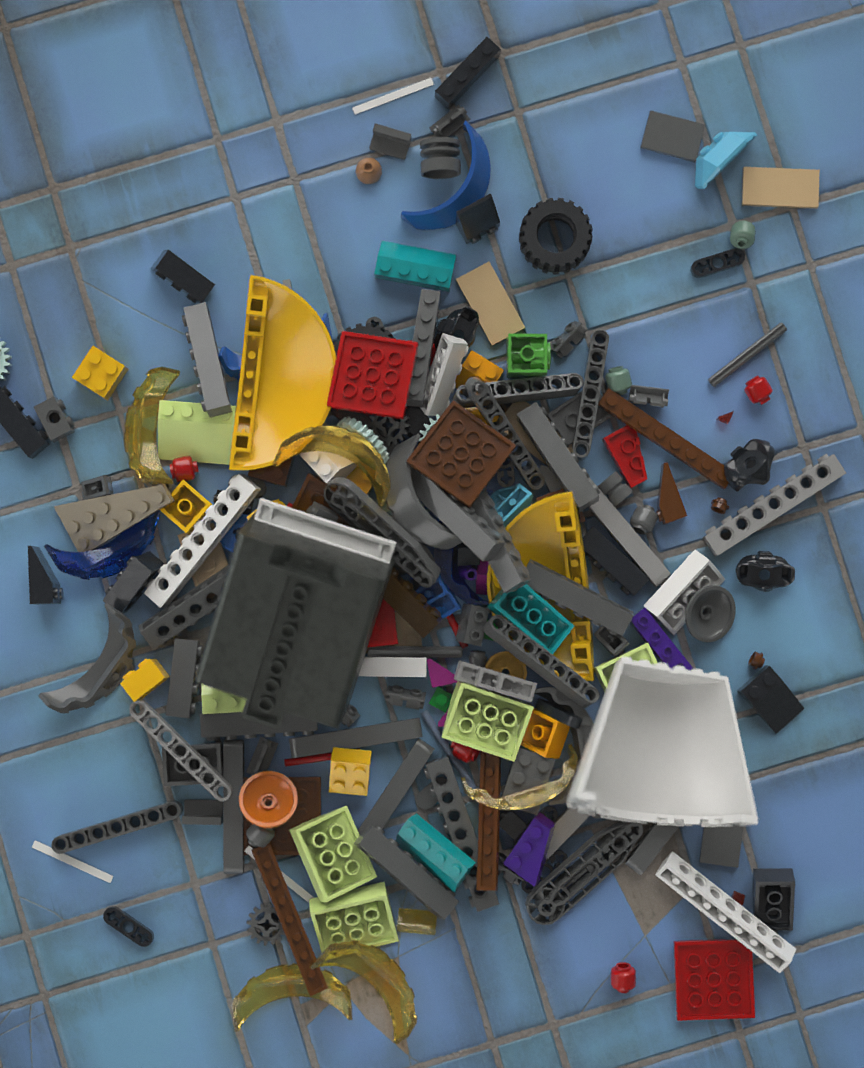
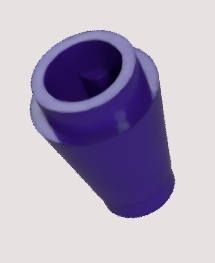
[458,565,477,580]

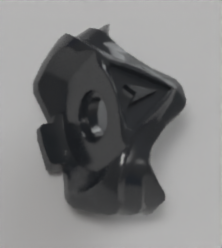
[434,306,479,350]
[724,439,778,492]
[736,551,795,592]

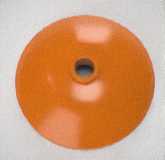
[239,771,298,828]

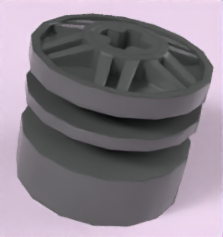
[420,137,461,179]

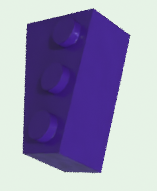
[503,812,555,887]

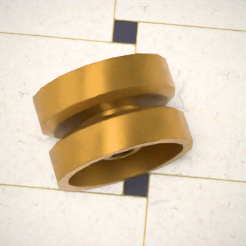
[485,651,527,680]

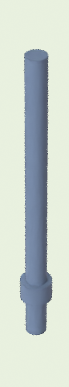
[421,710,480,804]

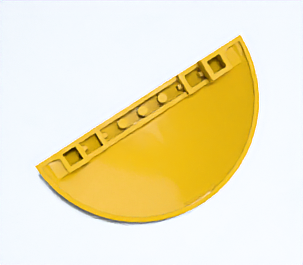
[229,275,336,470]
[487,492,594,681]

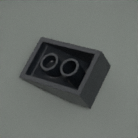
[456,193,500,244]
[28,546,64,605]
[737,665,805,734]
[753,868,795,931]

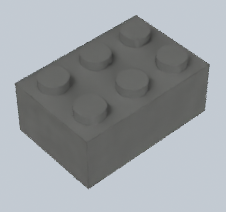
[162,742,223,786]
[500,747,555,815]

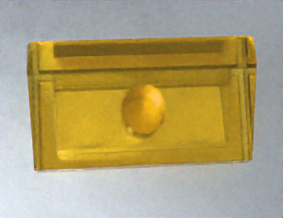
[397,908,437,935]

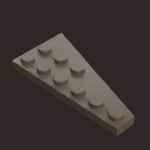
[53,484,174,556]

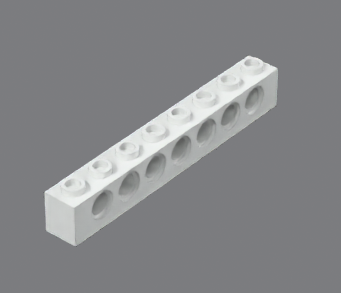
[144,474,261,608]
[655,851,796,973]

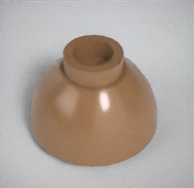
[356,158,382,184]

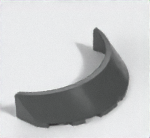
[383,433,463,550]
[38,602,136,714]
[534,687,594,805]

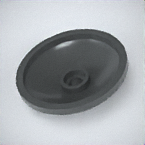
[685,585,736,642]

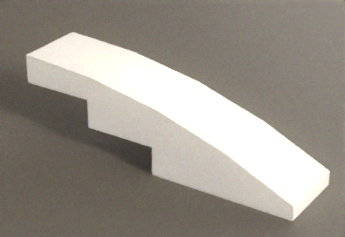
[359,657,427,677]

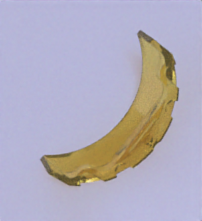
[124,367,180,484]
[273,425,391,508]
[461,744,578,810]
[310,940,417,1045]
[232,963,352,1032]

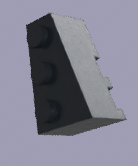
[151,250,215,303]
[102,551,165,614]

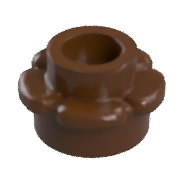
[711,497,729,514]
[748,651,765,670]

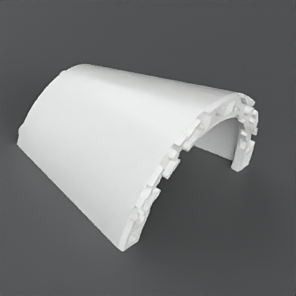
[567,657,758,827]

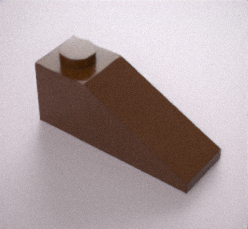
[656,462,687,525]

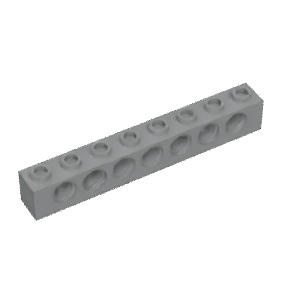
[702,454,846,557]

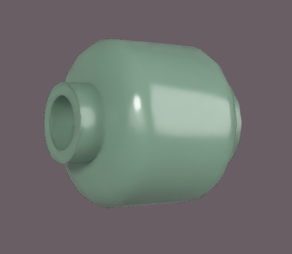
[730,220,756,249]
[605,366,632,395]

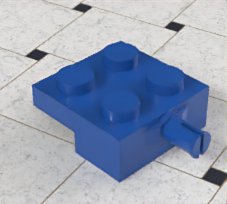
[415,575,462,619]

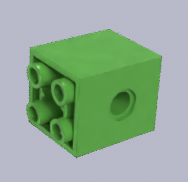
[506,334,551,379]

